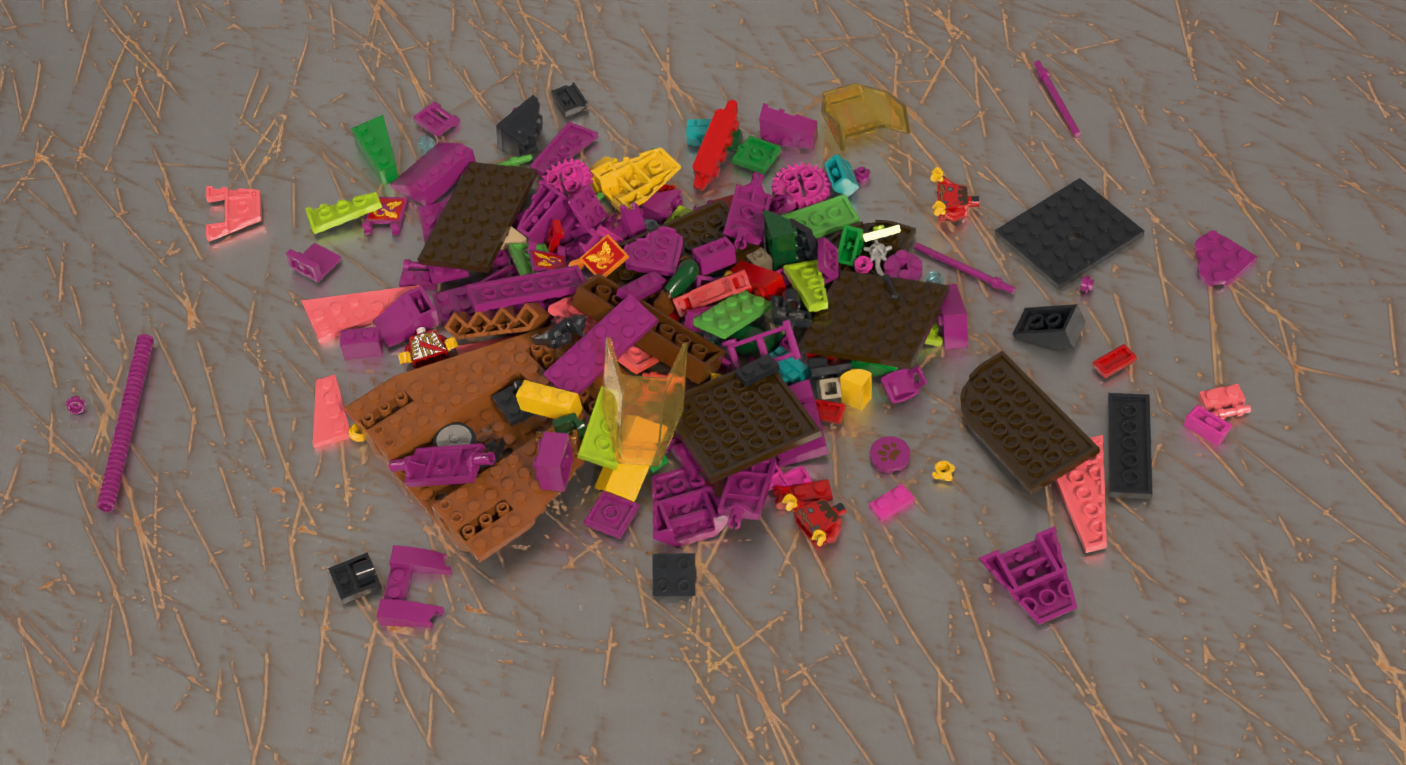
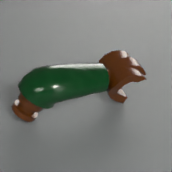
[650,256,699,316]

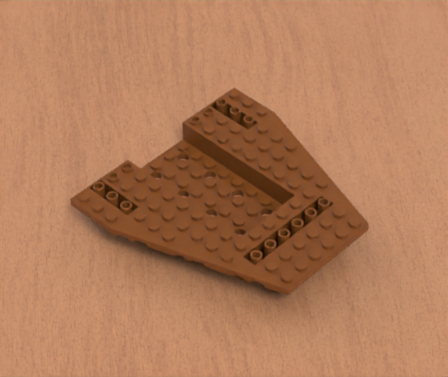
[344,325,642,563]

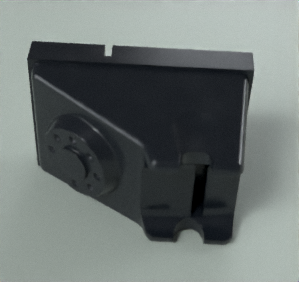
[496,95,543,157]

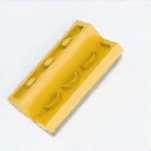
[594,414,666,502]

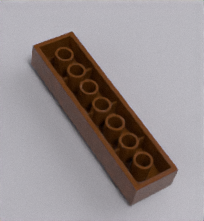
[572,274,726,385]

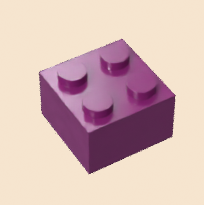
[533,431,574,492]

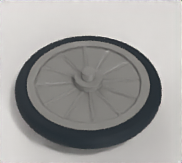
[433,423,476,447]

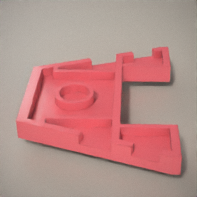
[206,186,262,242]

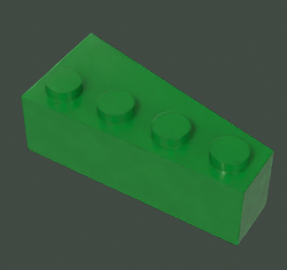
[351,115,399,186]

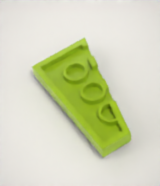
[305,192,382,234]
[784,260,828,312]

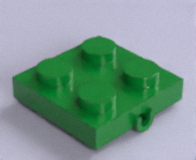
[732,135,781,175]

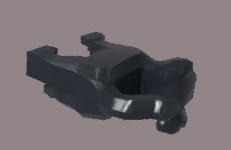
[530,314,587,349]

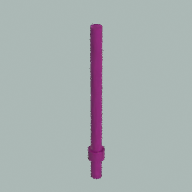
[1034,60,1081,138]
[914,242,1016,294]

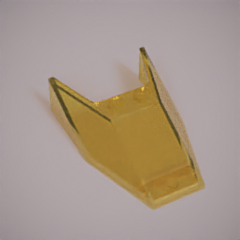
[821,83,910,152]
[602,337,688,466]

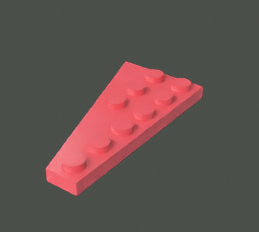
[1055,435,1107,553]

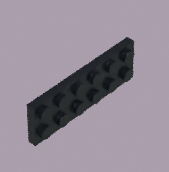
[1108,393,1153,499]

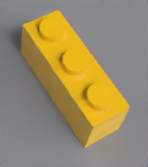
[516,380,583,419]

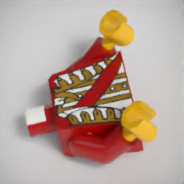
[398,327,459,369]

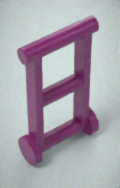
[721,320,802,370]

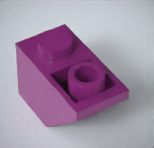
[642,189,683,225]

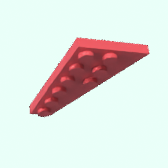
[301,285,419,344]

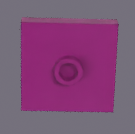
[584,491,640,539]

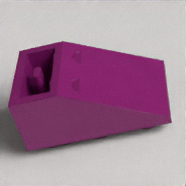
[373,285,440,348]

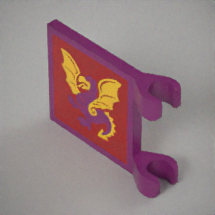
[362,197,409,235]
[526,240,568,272]

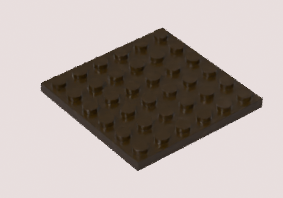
[798,270,950,369]
[658,370,822,484]

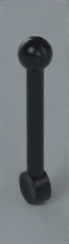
[882,274,899,300]

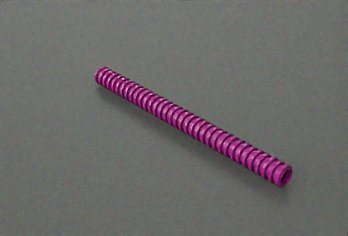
[97,334,154,512]

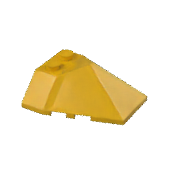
[591,148,681,213]

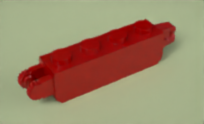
[692,100,740,192]

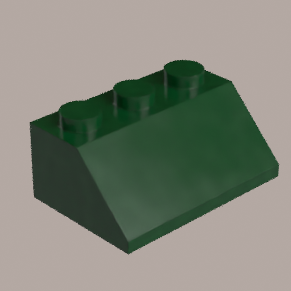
[763,210,799,271]
[712,322,784,359]

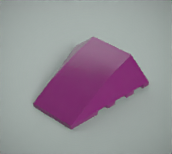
[652,467,729,548]
[978,526,1077,625]

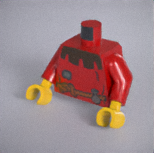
[931,167,979,222]
[782,494,847,549]

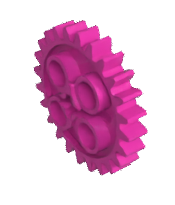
[537,158,594,200]
[771,162,831,211]

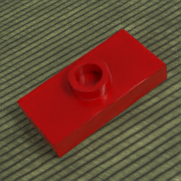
[1092,344,1137,379]
[815,399,846,425]

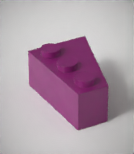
[759,103,818,149]
[517,180,571,244]
[937,284,968,349]

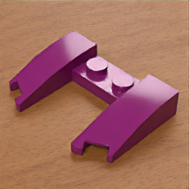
[579,202,647,278]
[777,379,829,467]
[377,545,452,628]

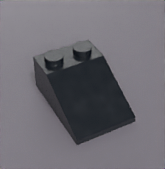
[1012,304,1086,350]

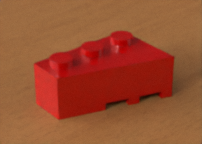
[729,260,791,302]

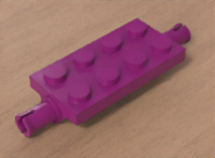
[723,172,772,249]
[564,207,645,267]
[389,443,496,487]
[718,458,776,529]

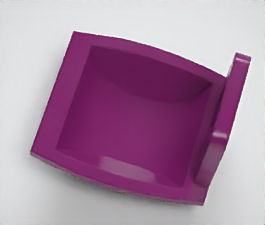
[880,366,927,404]

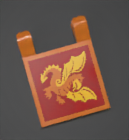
[568,234,629,281]

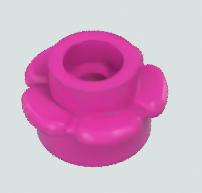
[854,256,873,273]

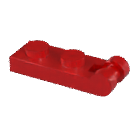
[772,479,833,509]

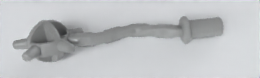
[864,239,892,276]

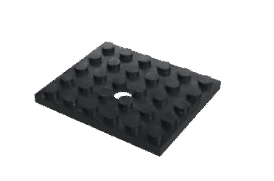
[994,178,1144,290]

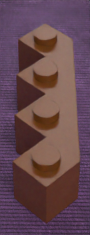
[444,303,550,339]

